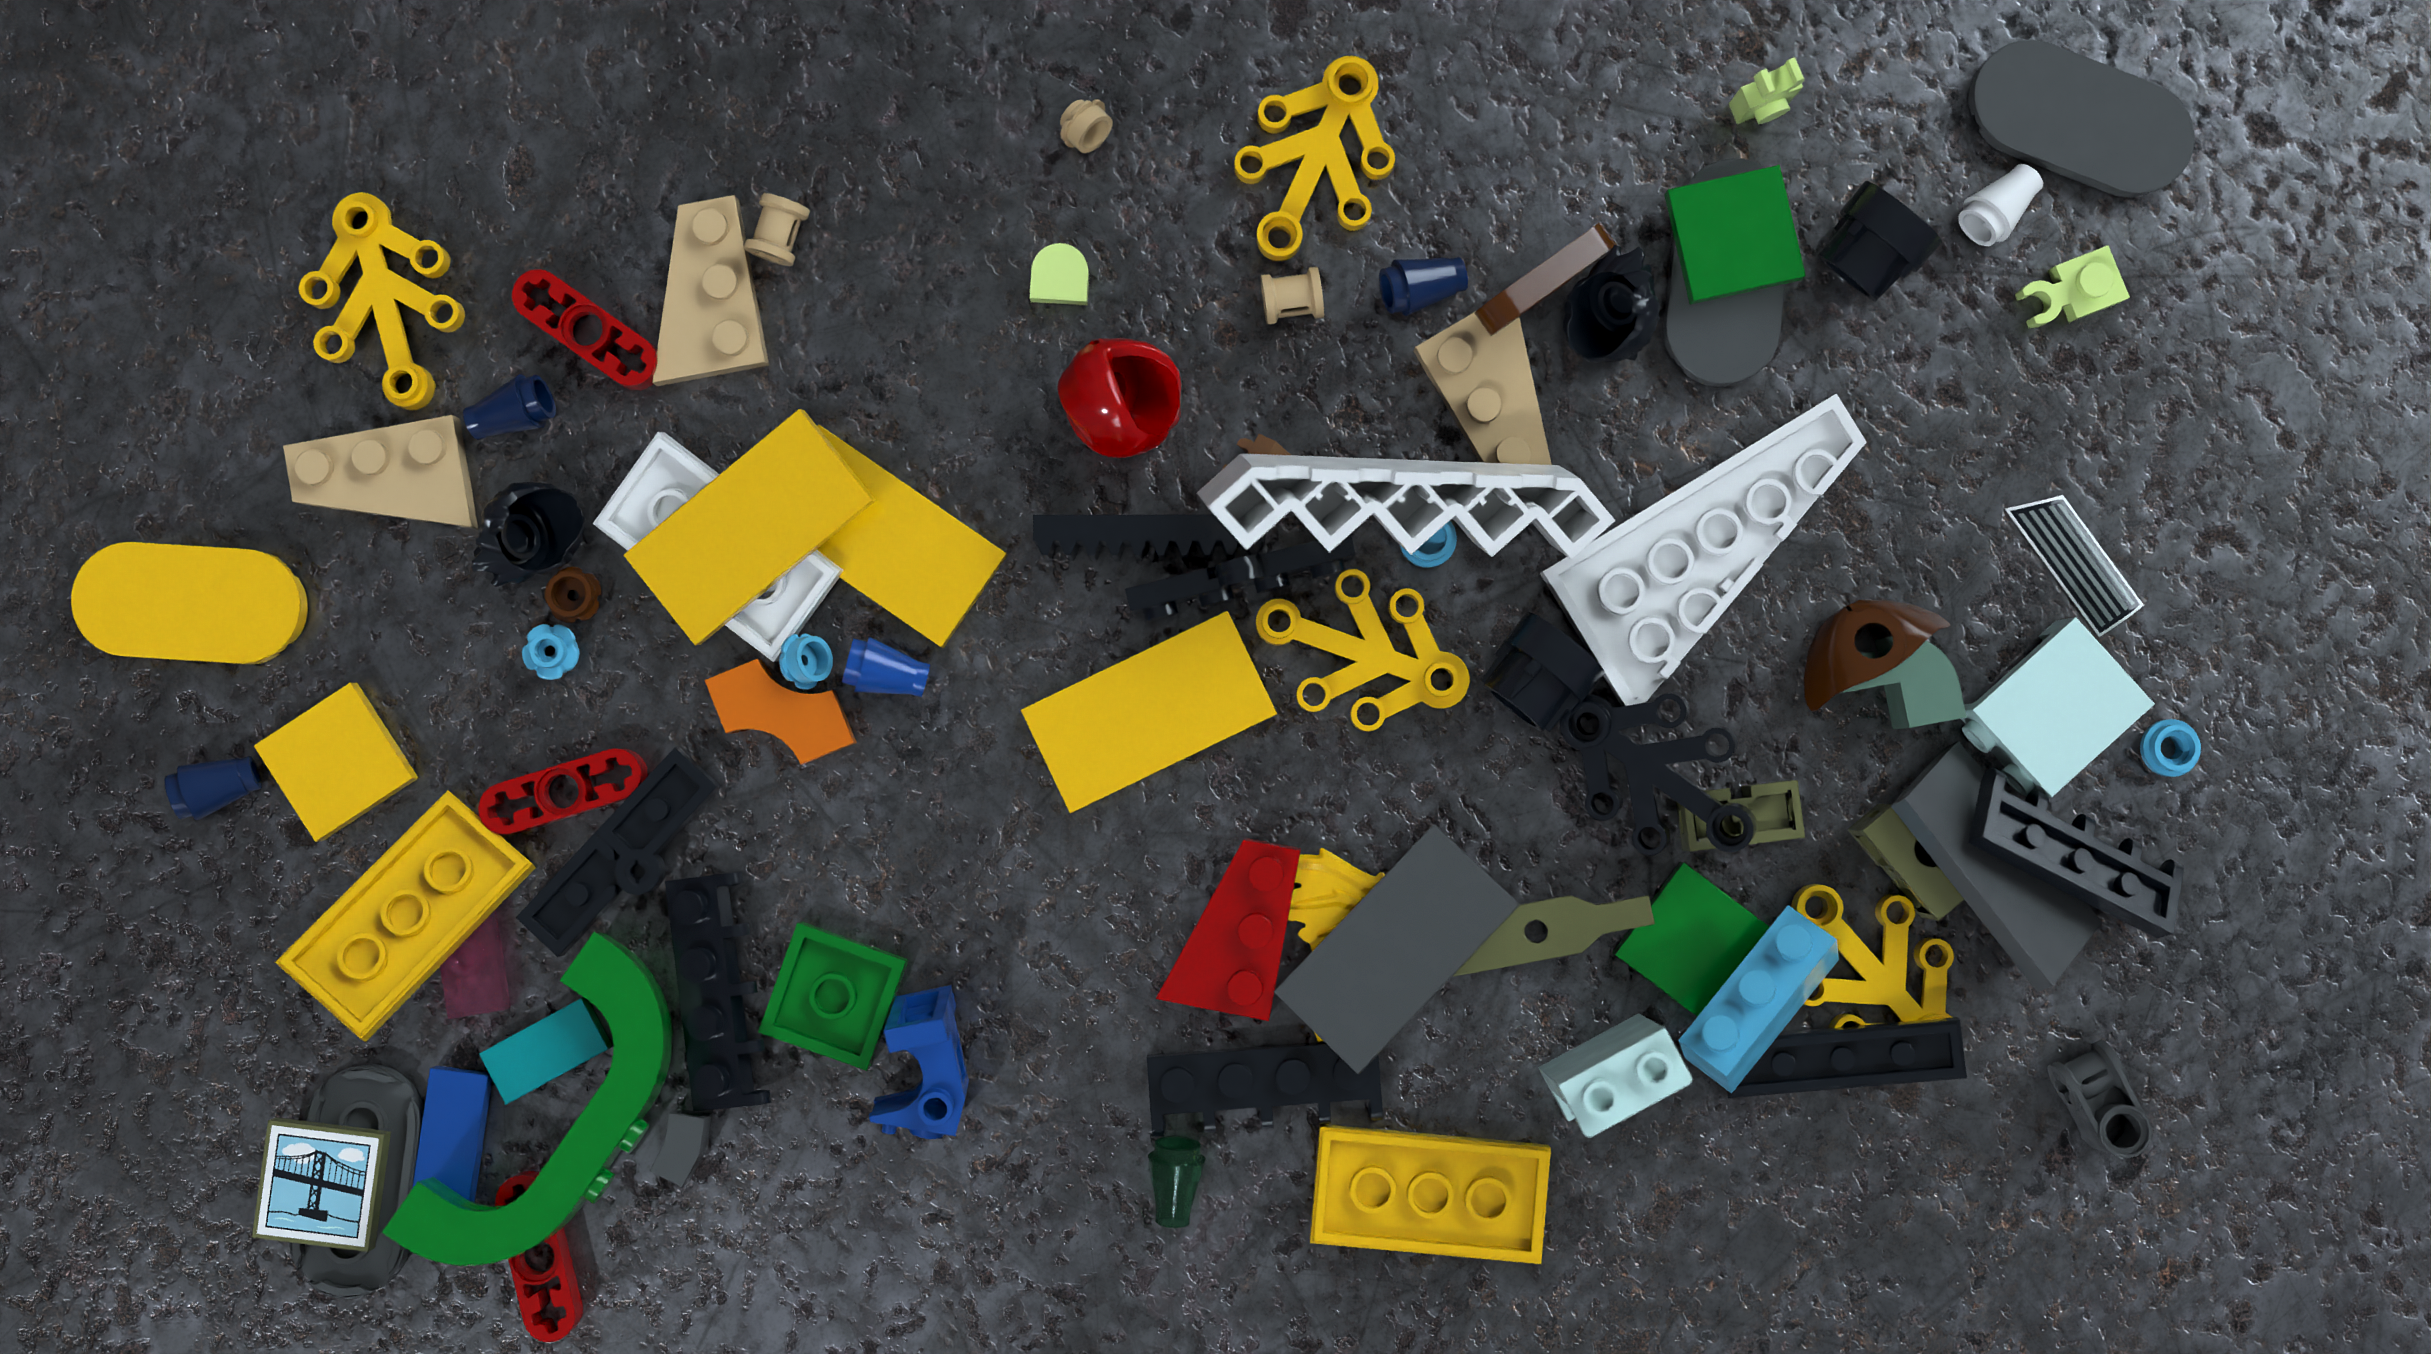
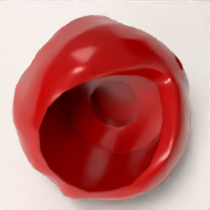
[1057,338,1181,458]

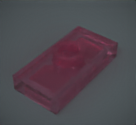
[440,909,511,1019]

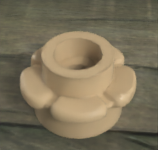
[1060,99,1113,153]

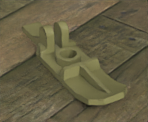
[1453,895,1655,976]

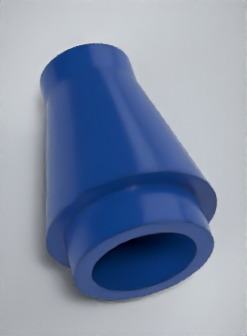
[842,637,930,697]

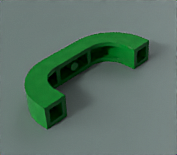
[382,932,673,1266]

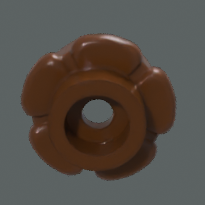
[544,567,602,623]

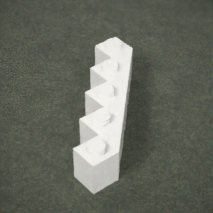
[1197,454,1615,560]

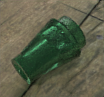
[1148,1136,1206,1228]

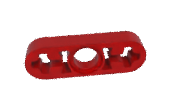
[512,269,657,390]
[478,748,648,834]
[495,1171,583,1342]

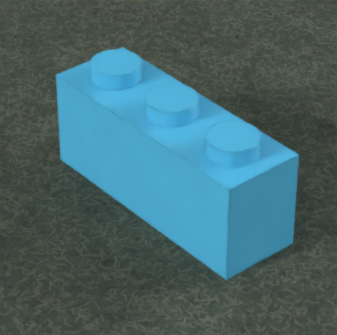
[1679,905,1839,1094]

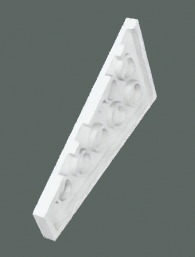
[1540,394,1866,706]

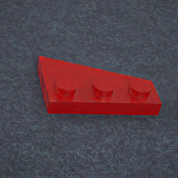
[1156,838,1301,1021]

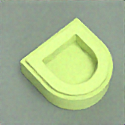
[1030,243,1089,305]

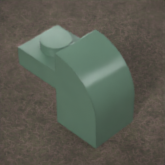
[1838,636,1966,729]

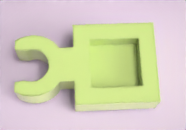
[1729,57,1805,124]
[2015,245,2130,328]

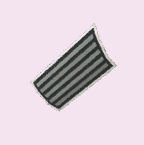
[2005,495,2144,637]

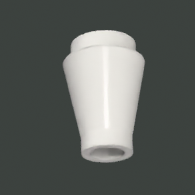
[1958,164,2043,246]

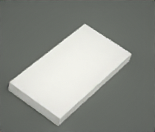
[593,432,844,662]

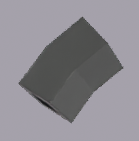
[650,1108,712,1188]

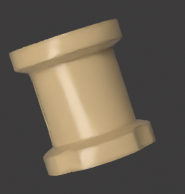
[744,193,810,266]
[1260,266,1324,325]

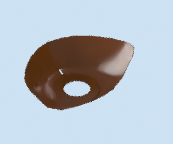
[1804,600,1950,711]

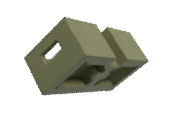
[1676,780,1805,851]
[1847,804,1964,921]

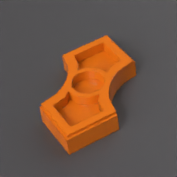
[704,658,857,765]

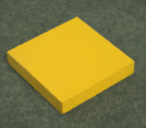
[254,682,419,842]

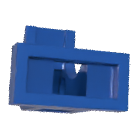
[869,985,969,1139]

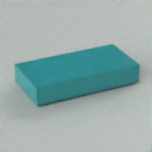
[479,997,613,1105]

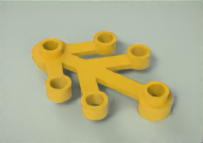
[1234,56,1395,261]
[299,192,465,410]
[1256,569,1470,732]
[1791,884,1954,1028]

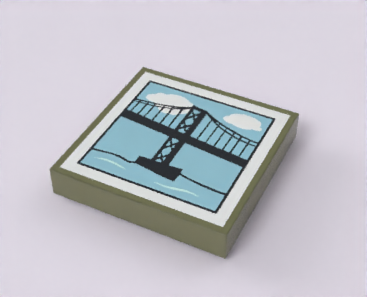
[252,1117,391,1252]

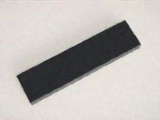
[1727,1017,1967,1098]

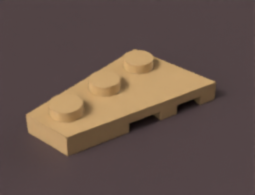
[652,195,769,386]
[1413,312,1552,465]
[283,415,478,529]

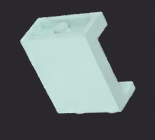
[1961,617,2155,797]
[1538,1013,1692,1137]

